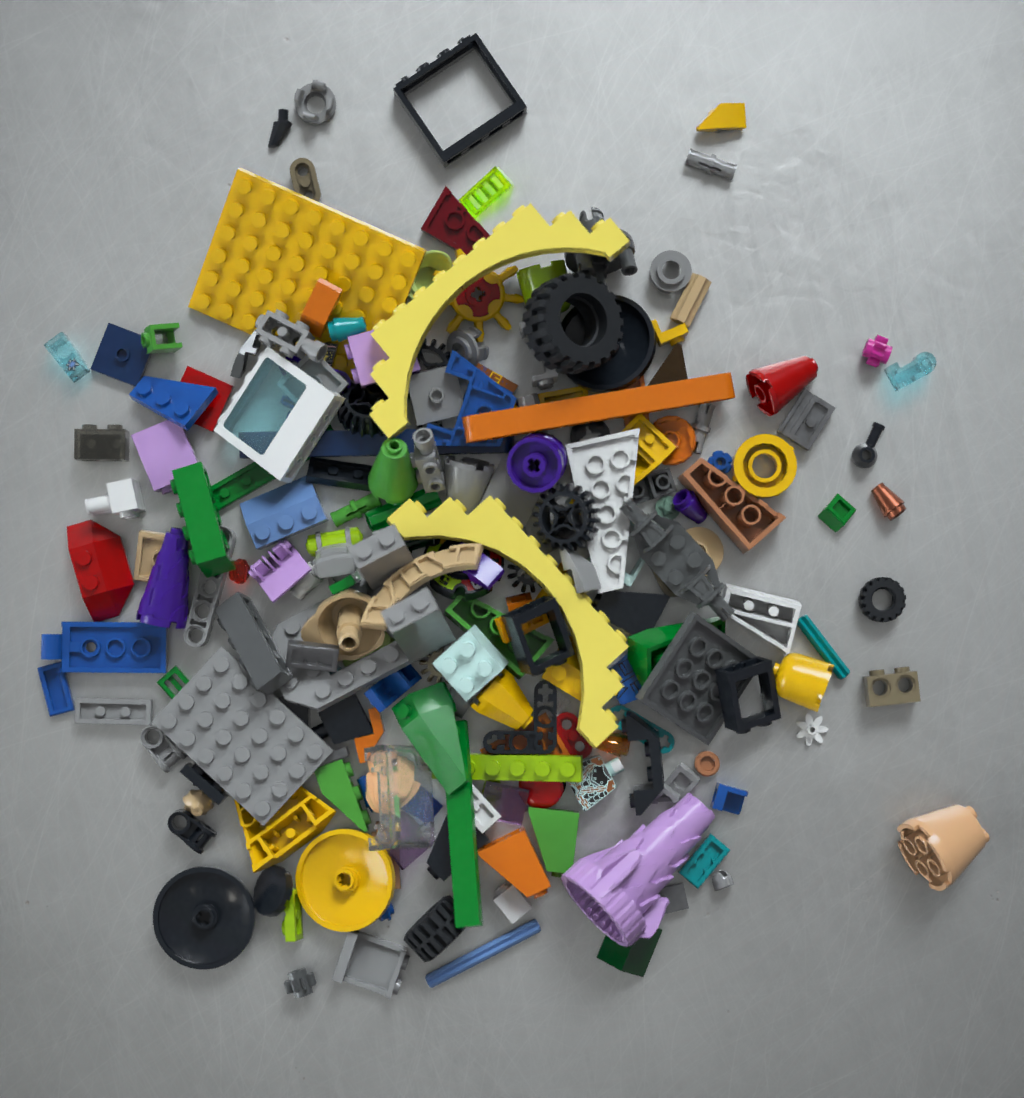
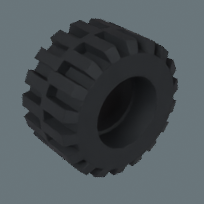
[404,895,465,962]

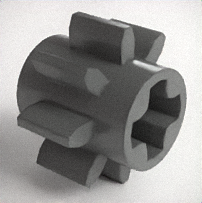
[284,968,316,999]

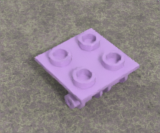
[248,539,312,603]

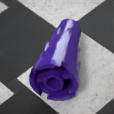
[136,527,189,629]

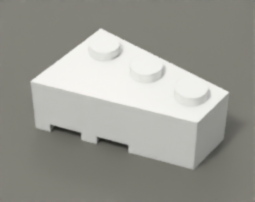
[722,583,802,654]

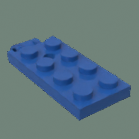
[41,622,168,673]

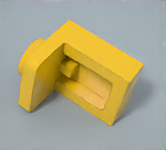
[651,319,689,347]

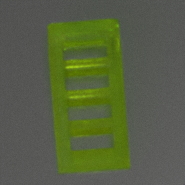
[459,166,514,219]

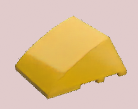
[234,786,337,873]

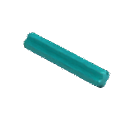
[797,615,850,680]

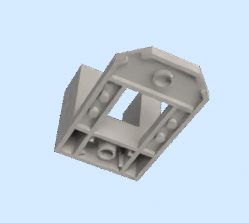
[272,524,456,712]

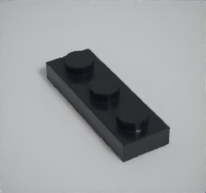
[306,457,372,492]

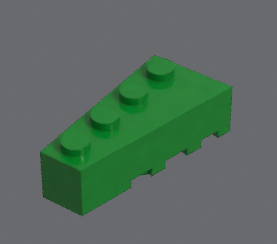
[170,462,236,578]

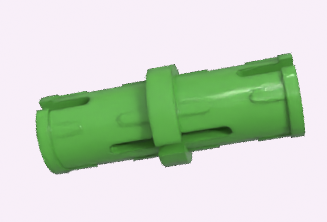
[330,493,382,527]

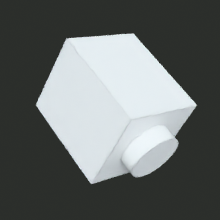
[493,882,532,924]

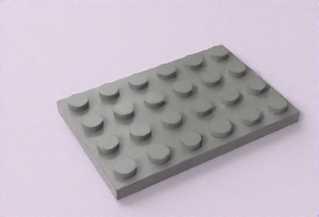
[152,646,334,826]

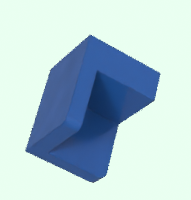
[710,782,748,815]

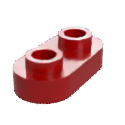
[557,712,592,759]

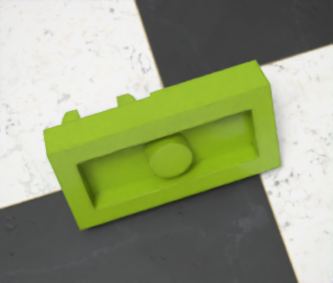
[282,888,303,942]

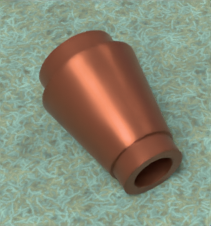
[871,482,907,521]

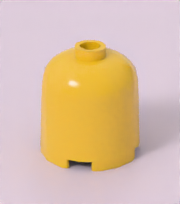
[773,653,834,712]

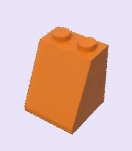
[478,826,551,899]

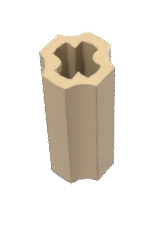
[670,273,712,328]

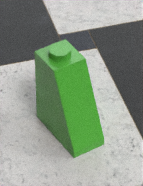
[528,806,579,878]

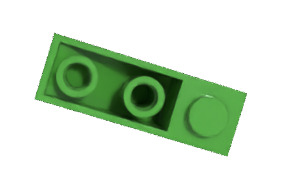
[314,758,372,832]

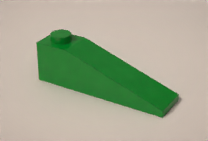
[628,616,726,687]
[391,682,469,795]

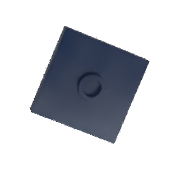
[90,323,157,386]

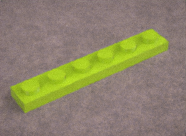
[431,753,583,782]

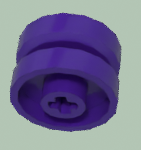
[507,432,568,493]

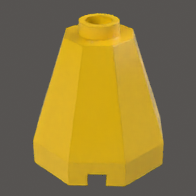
[470,668,534,730]

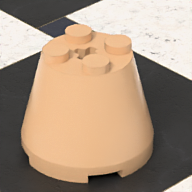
[897,804,990,891]

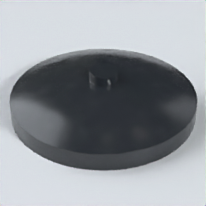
[561,295,656,393]
[153,866,256,970]

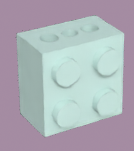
[432,624,509,701]

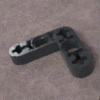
[483,680,557,754]

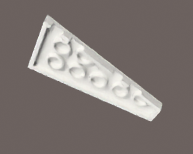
[565,428,640,594]

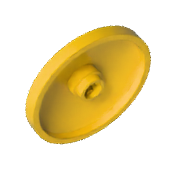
[295,828,395,932]

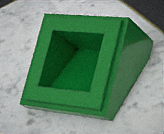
[818,493,856,532]

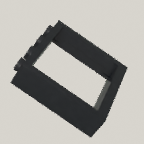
[393,33,527,168]

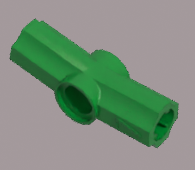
[365,489,442,531]

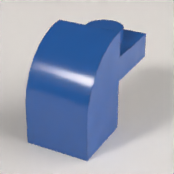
[364,664,422,713]

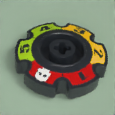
[423,539,504,601]

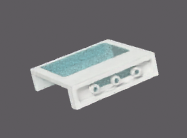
[214,346,345,483]

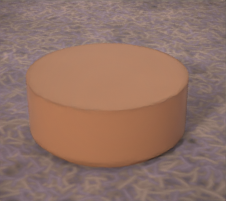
[694,751,720,777]

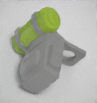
[306,527,363,586]

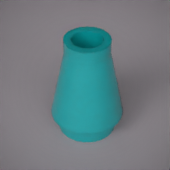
[328,317,367,343]

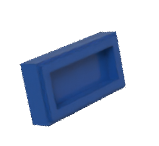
[37,661,75,717]

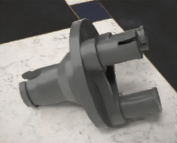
[564,207,638,291]

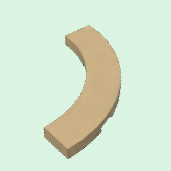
[360,543,484,630]

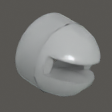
[712,871,734,891]

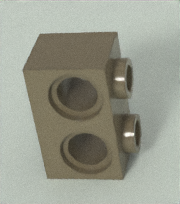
[863,667,921,707]

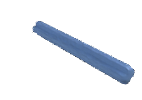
[425,919,541,988]

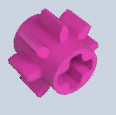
[862,335,893,368]

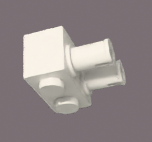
[85,478,146,520]

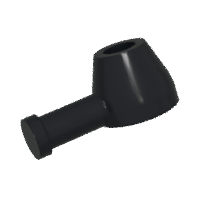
[852,422,885,468]

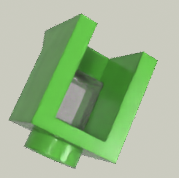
[141,323,183,354]

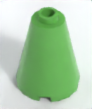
[368,438,418,504]

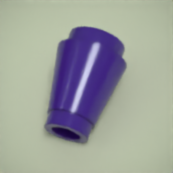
[673,489,707,524]

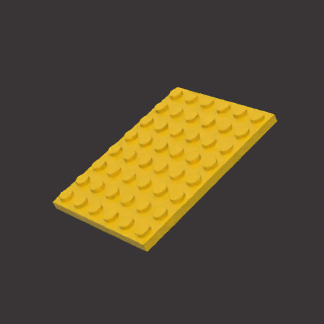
[188,168,427,380]

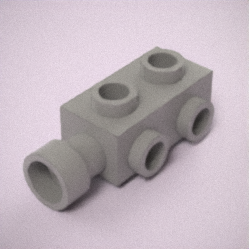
[255,309,328,363]
[410,428,445,493]

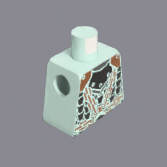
[568,754,625,812]

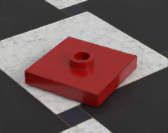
[180,366,234,432]

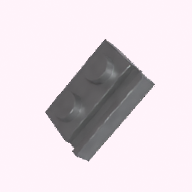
[777,389,835,451]

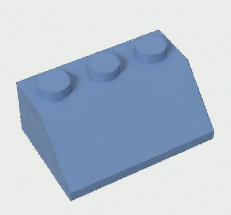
[240,476,329,550]

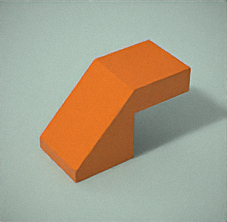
[300,278,342,338]
[354,707,385,763]

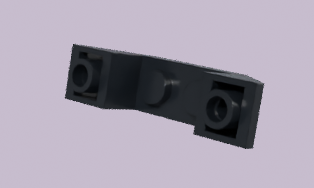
[621,711,665,816]

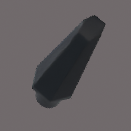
[268,109,292,148]

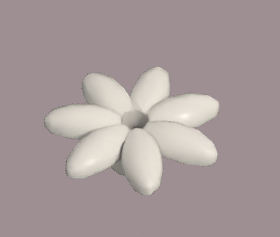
[796,713,828,746]

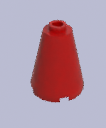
[746,356,818,416]

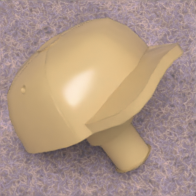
[301,588,385,661]

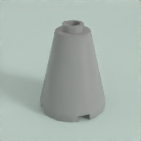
[444,456,494,515]

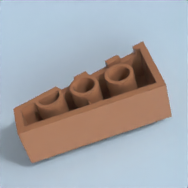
[677,458,786,554]

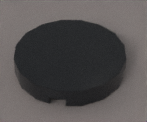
[253,865,293,917]

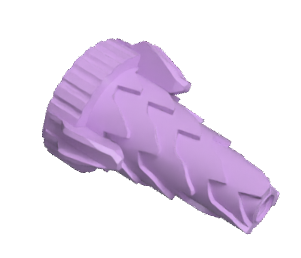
[561,793,715,947]

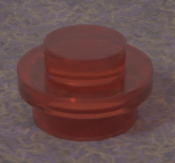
[228,559,250,584]

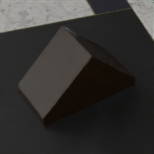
[648,342,688,386]

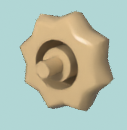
[183,789,214,817]

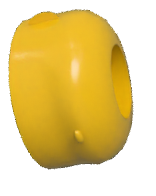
[732,434,797,498]

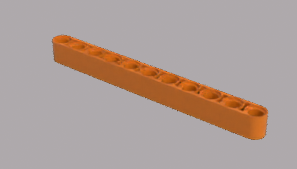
[462,372,735,443]

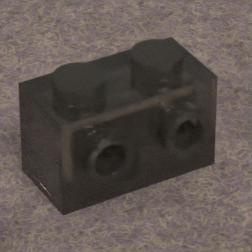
[74,424,130,462]

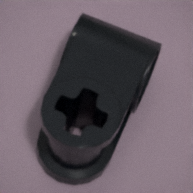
[167,809,217,854]

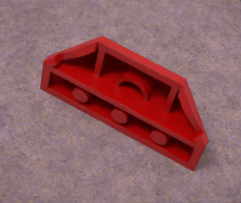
[67,520,135,622]

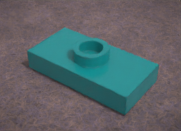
[678,833,730,889]

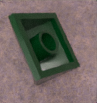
[597,928,662,977]

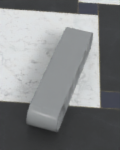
[184,526,236,647]

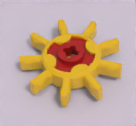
[432,249,524,342]

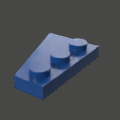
[129,376,219,431]

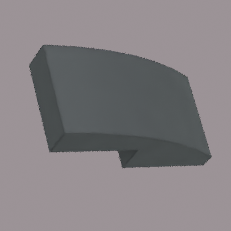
[633,467,677,504]

